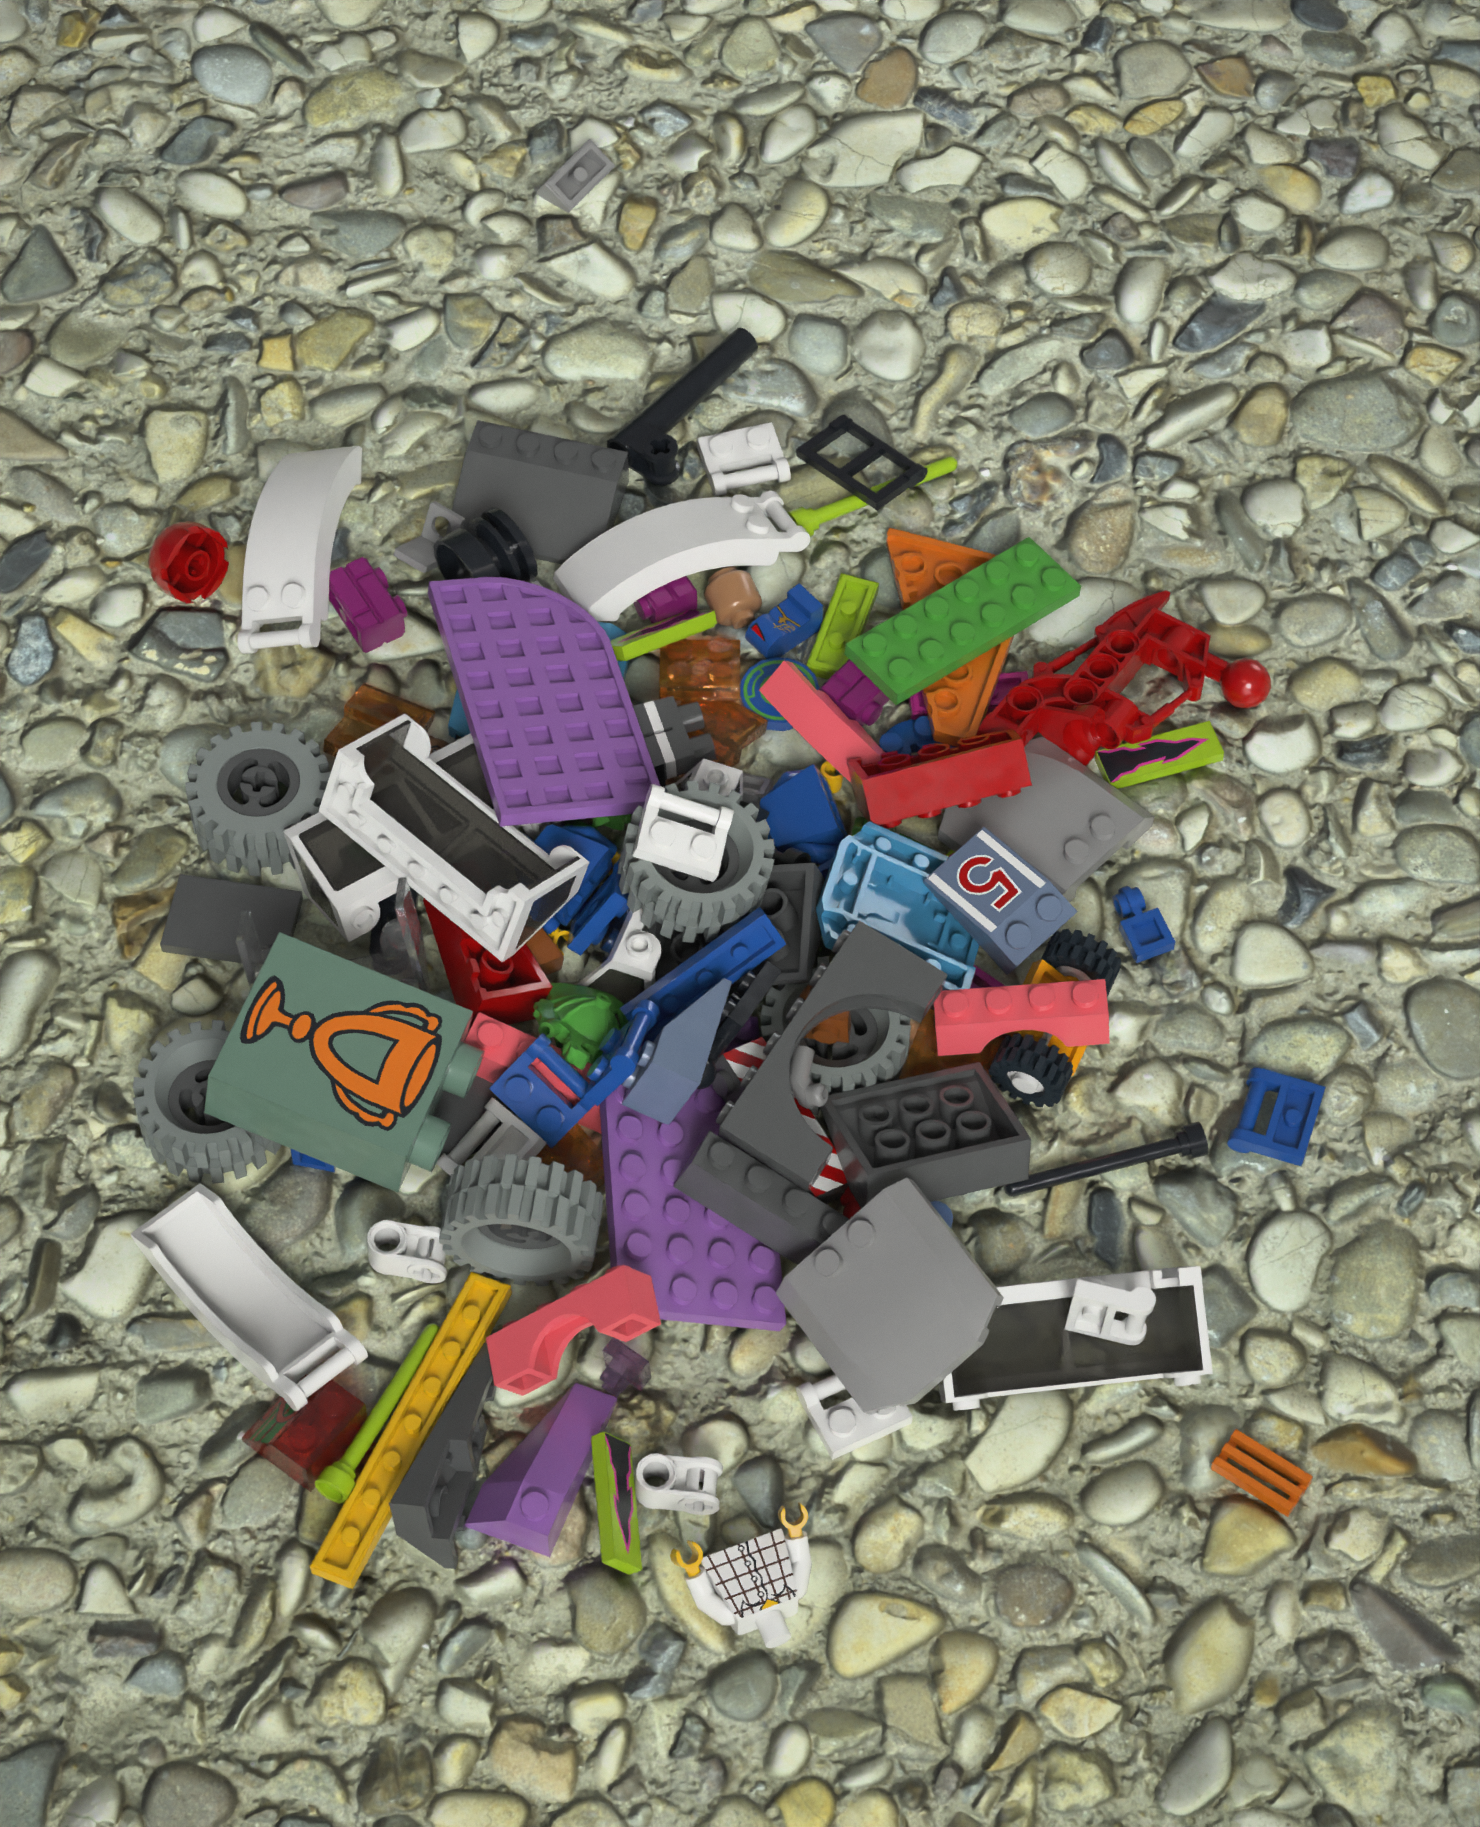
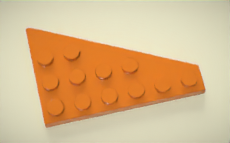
[886,527,1014,747]

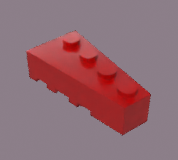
[847,729,1032,829]
[423,861,553,1032]

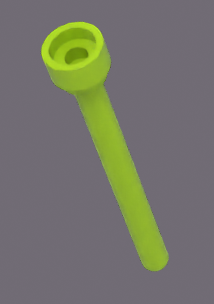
[787,456,958,537]
[315,1324,440,1503]

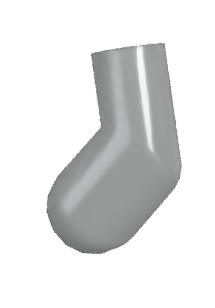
[789,1046,828,1109]

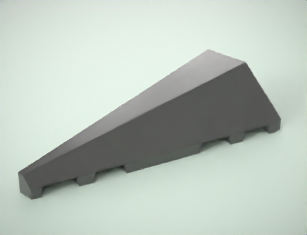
[389,1343,496,1569]

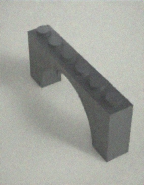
[716,920,948,1192]

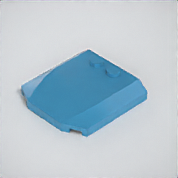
[816,821,979,991]

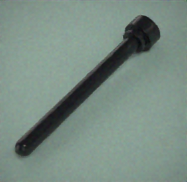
[1004,1122,1208,1197]

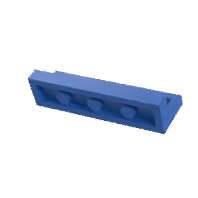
[620,907,786,1042]

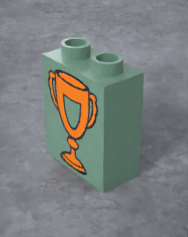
[204,932,485,1192]

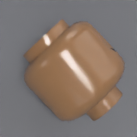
[704,567,762,629]

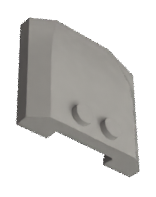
[938,736,1155,903]
[776,1178,1004,1415]

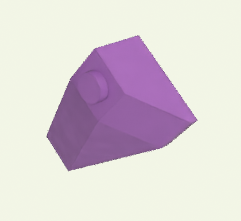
[465,1383,617,1557]

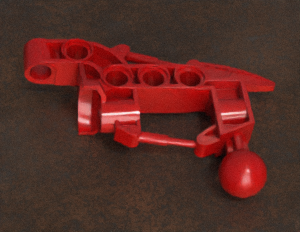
[976,590,1271,767]

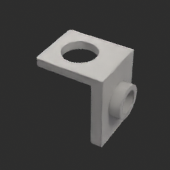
[393,501,465,573]

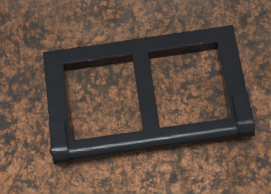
[796,414,928,510]

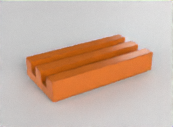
[1211,1429,1313,1517]

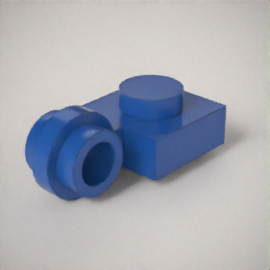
[1112,886,1176,963]

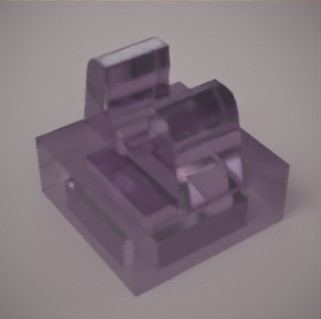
[600,1338,652,1397]

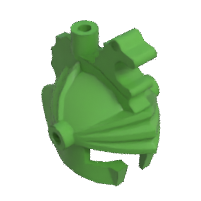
[533,983,629,1070]

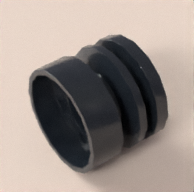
[434,507,538,582]

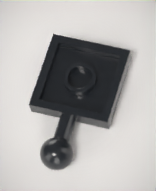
[696,961,781,1089]

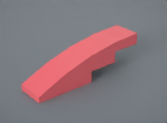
[759,660,885,782]

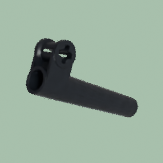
[607,328,758,486]

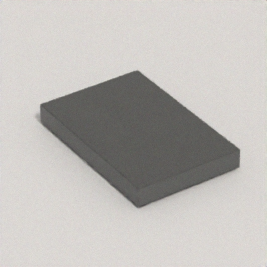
[160,874,303,966]

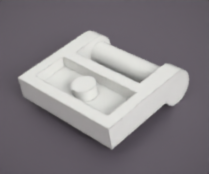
[697,422,791,497]
[632,784,734,882]
[436,1097,547,1176]
[1064,1279,1156,1345]
[796,1374,913,1460]

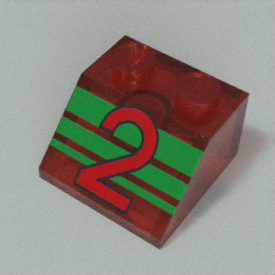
[242,1374,368,1492]

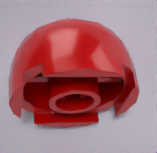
[148,521,229,603]

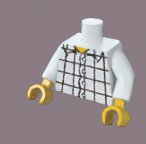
[670,1502,812,1648]

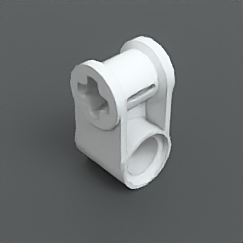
[367,1220,447,1283]
[635,1454,723,1515]

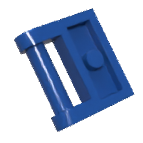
[567,858,629,956]
[584,999,660,1106]
[489,1033,595,1149]
[1227,1068,1326,1167]

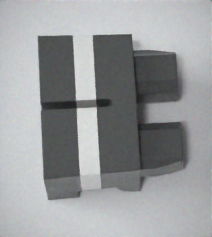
[633,696,716,787]

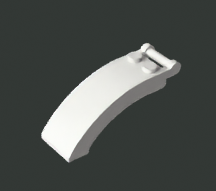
[237,446,362,654]
[553,491,810,621]
[130,1183,368,1411]

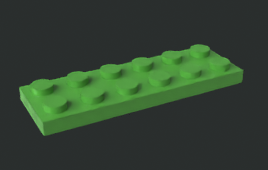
[845,537,1081,705]

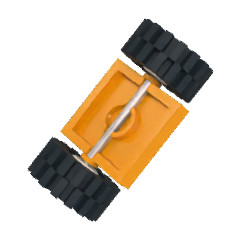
[989,929,1121,1107]

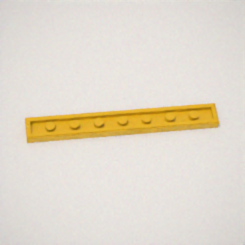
[310,1272,512,1589]

